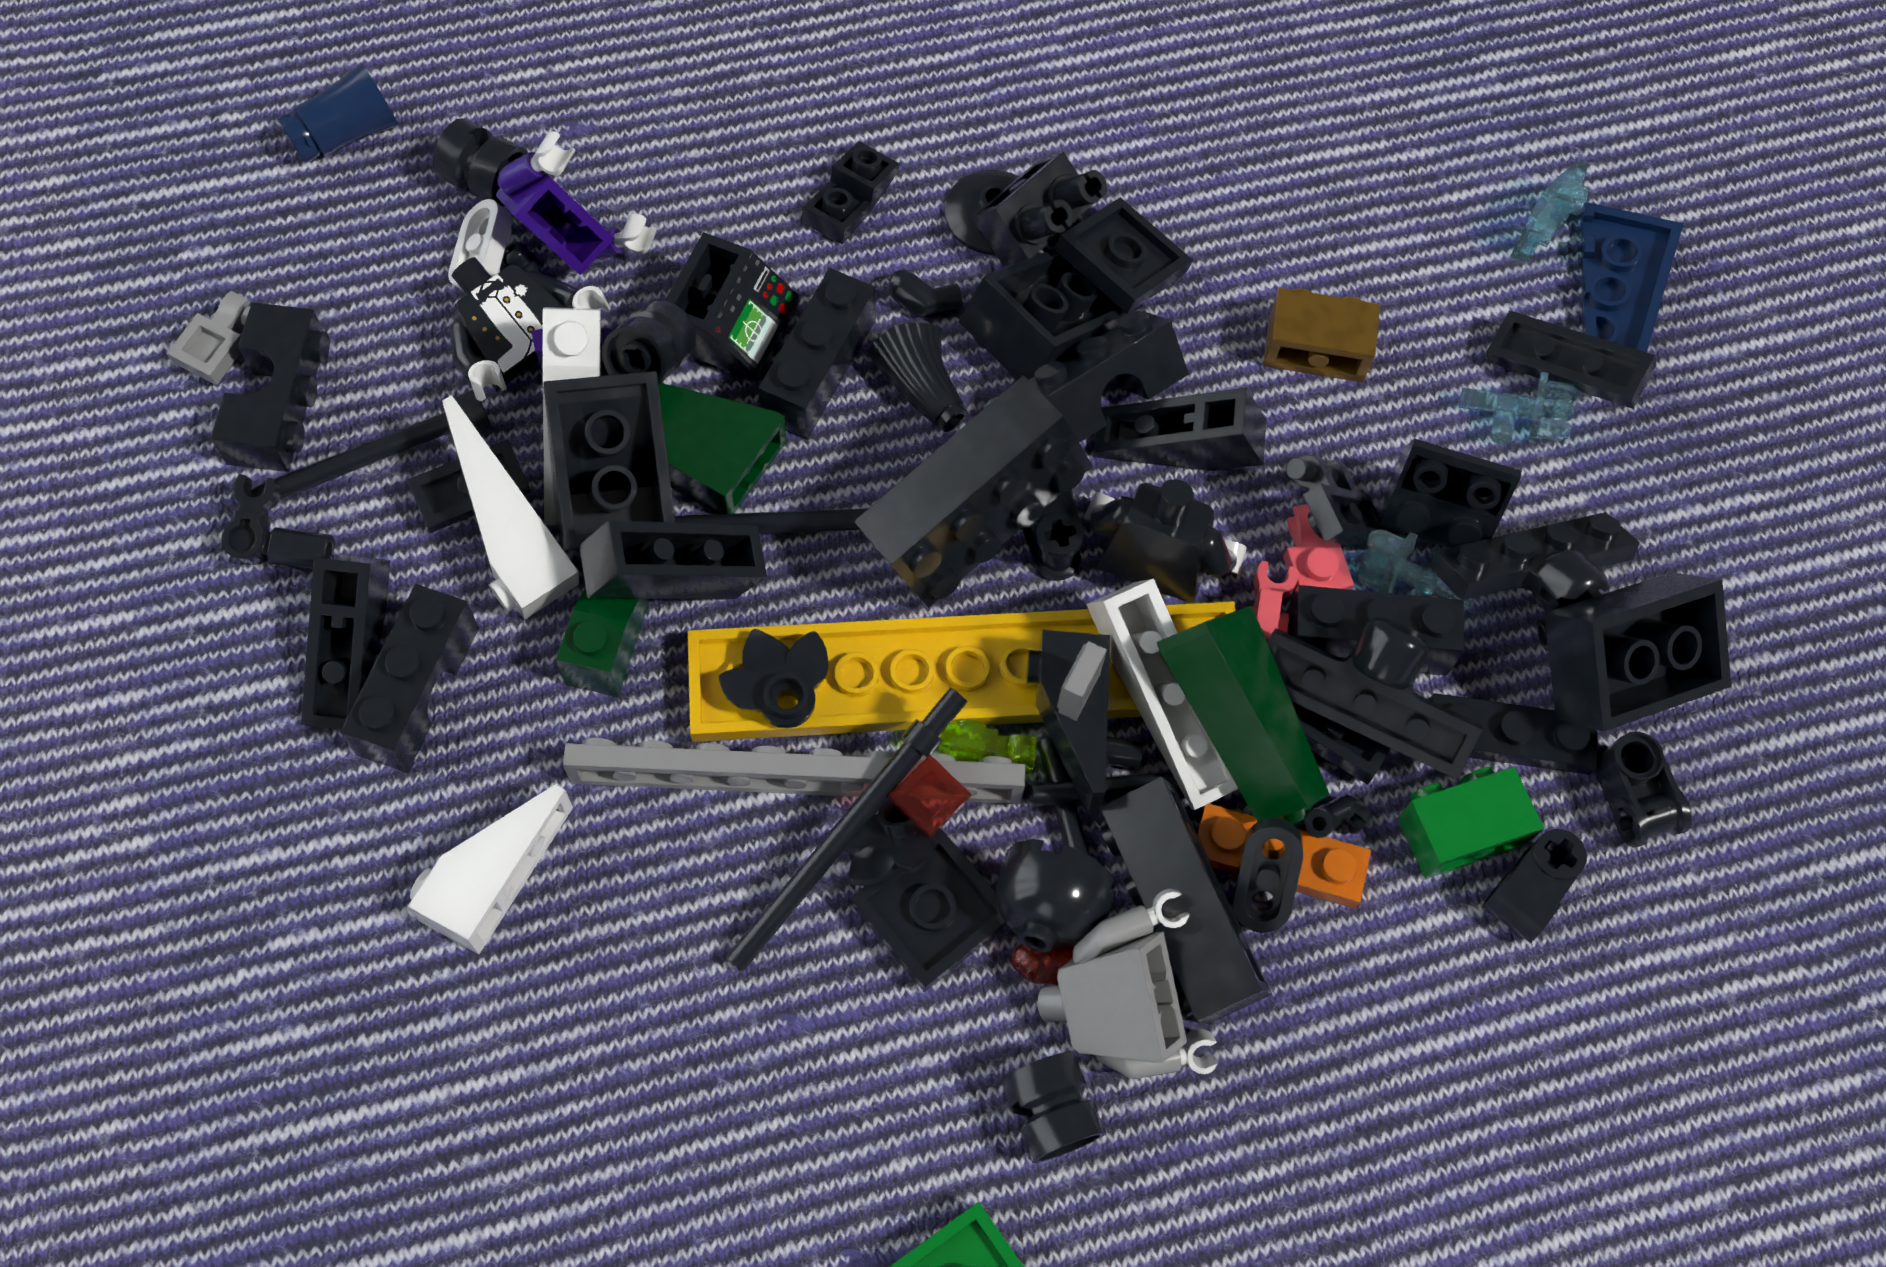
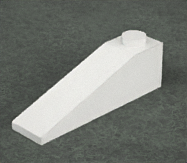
[543,307,601,525]
[442,395,579,620]
[1086,578,1238,810]

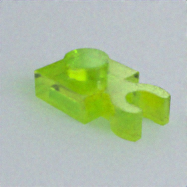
[938,719,1037,771]

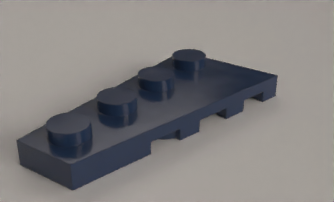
[1581,202,1684,352]

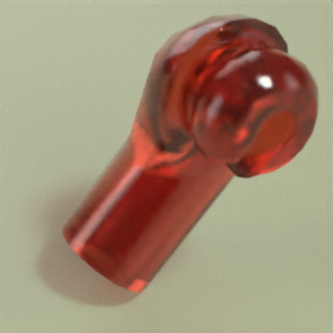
[1011,944,1074,985]

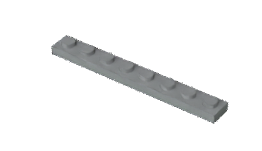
[563,738,1025,804]

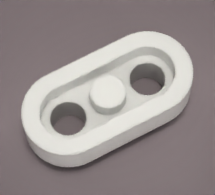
[448,199,512,293]

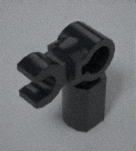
[221,474,335,569]

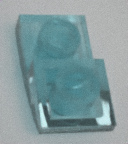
[1510,162,1590,263]

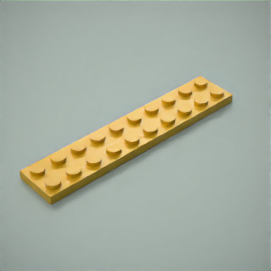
[688,601,1236,742]

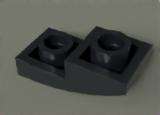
[801,141,900,244]

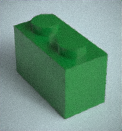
[1397,766,1544,880]

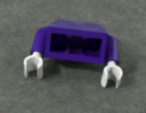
[496,131,657,275]

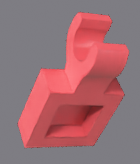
[1283,504,1354,591]
[1253,561,1298,643]

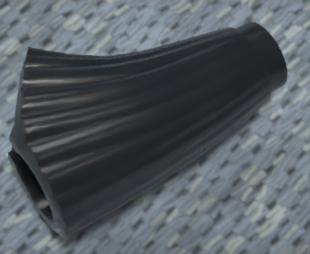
[868,323,968,432]

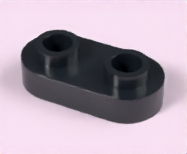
[1233,818,1303,933]

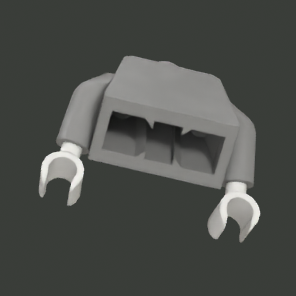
[1038,889,1218,1079]

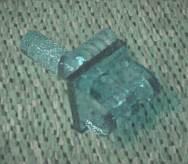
[1459,372,1578,444]
[1357,530,1475,610]

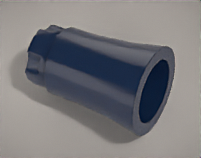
[278,63,398,163]

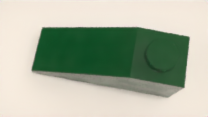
[556,587,651,698]

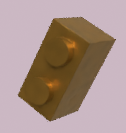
[1263,287,1380,383]

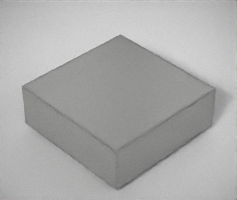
[1057,641,1107,721]

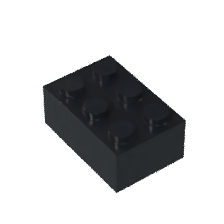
[1545,572,1731,732]

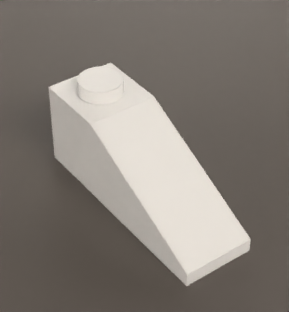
[408,784,573,954]

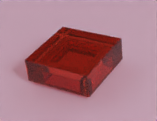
[889,755,972,839]

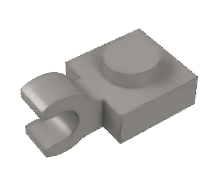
[166,291,250,385]

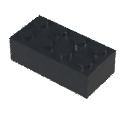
[854,375,1093,608]

